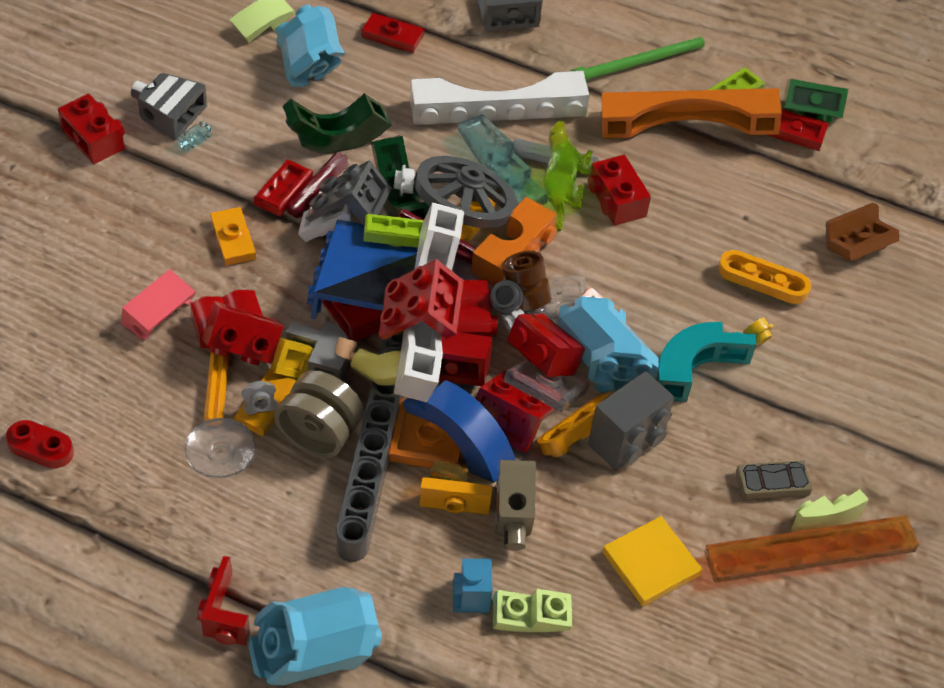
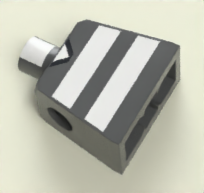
[131,73,207,141]

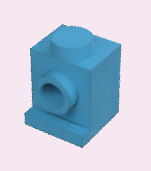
[453,559,492,613]

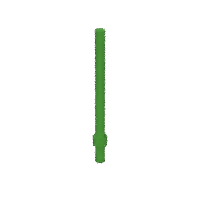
[571,37,705,83]

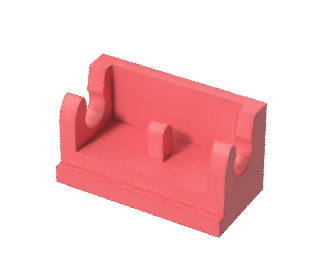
[121,269,196,341]

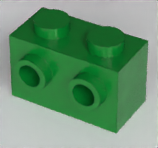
[782,79,849,123]

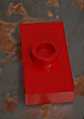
[361,13,424,53]
[254,159,313,216]

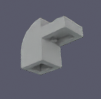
[286,321,349,382]

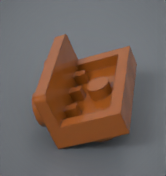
[826,203,900,261]

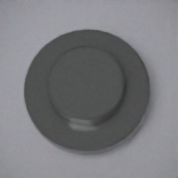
[490,280,523,313]

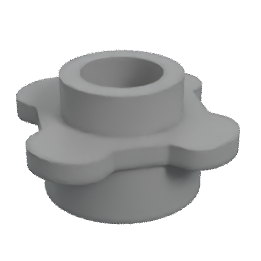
[242,381,278,415]

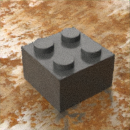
[588,371,675,471]

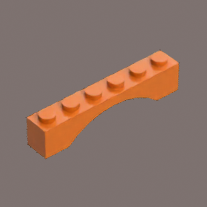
[601,88,782,138]

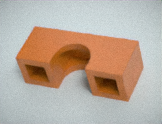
[471,197,557,286]

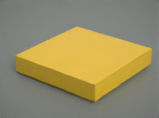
[602,516,703,607]

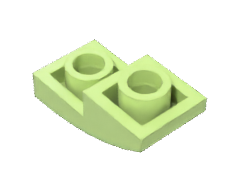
[229,0,295,43]
[791,489,869,535]
[493,589,572,632]

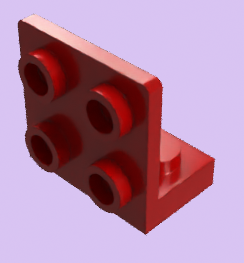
[379,259,464,340]
[475,370,563,453]

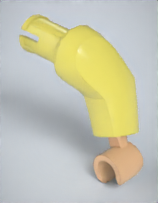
[335,337,401,386]

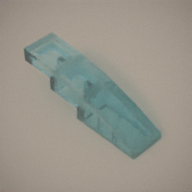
[457,114,547,205]

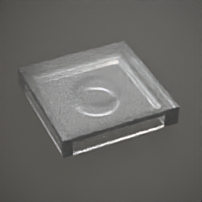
[503,359,590,412]

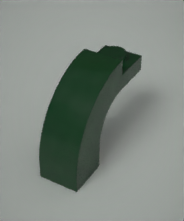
[282,93,392,153]
[371,135,430,219]

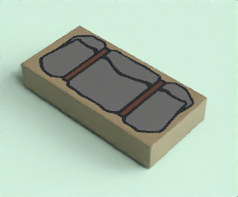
[736,460,812,500]

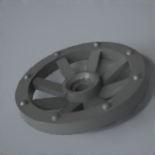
[414,156,517,228]

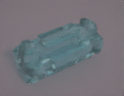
[176,121,212,152]

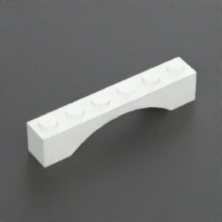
[410,71,589,125]
[394,202,464,402]

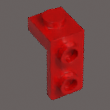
[197,556,250,646]

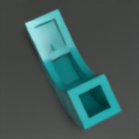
[656,322,756,402]

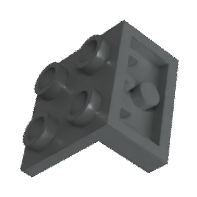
[476,0,543,32]
[305,160,392,225]

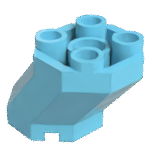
[275,4,345,88]
[557,296,659,393]
[248,587,382,685]

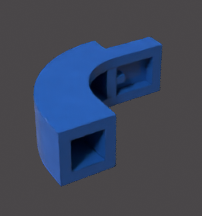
[403,380,515,483]

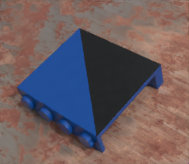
[307,219,418,320]

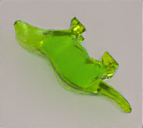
[542,121,592,232]

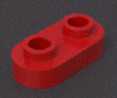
[6,420,74,468]

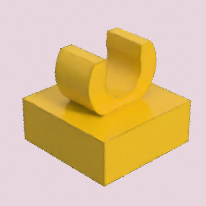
[270,338,314,378]

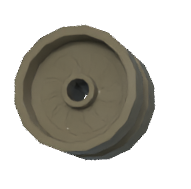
[274,370,364,458]

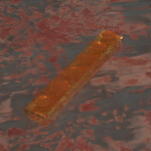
[704,515,919,583]

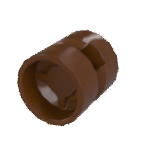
[502,251,552,311]

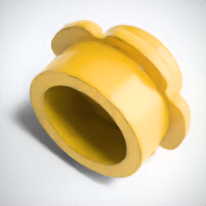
[743,318,774,346]

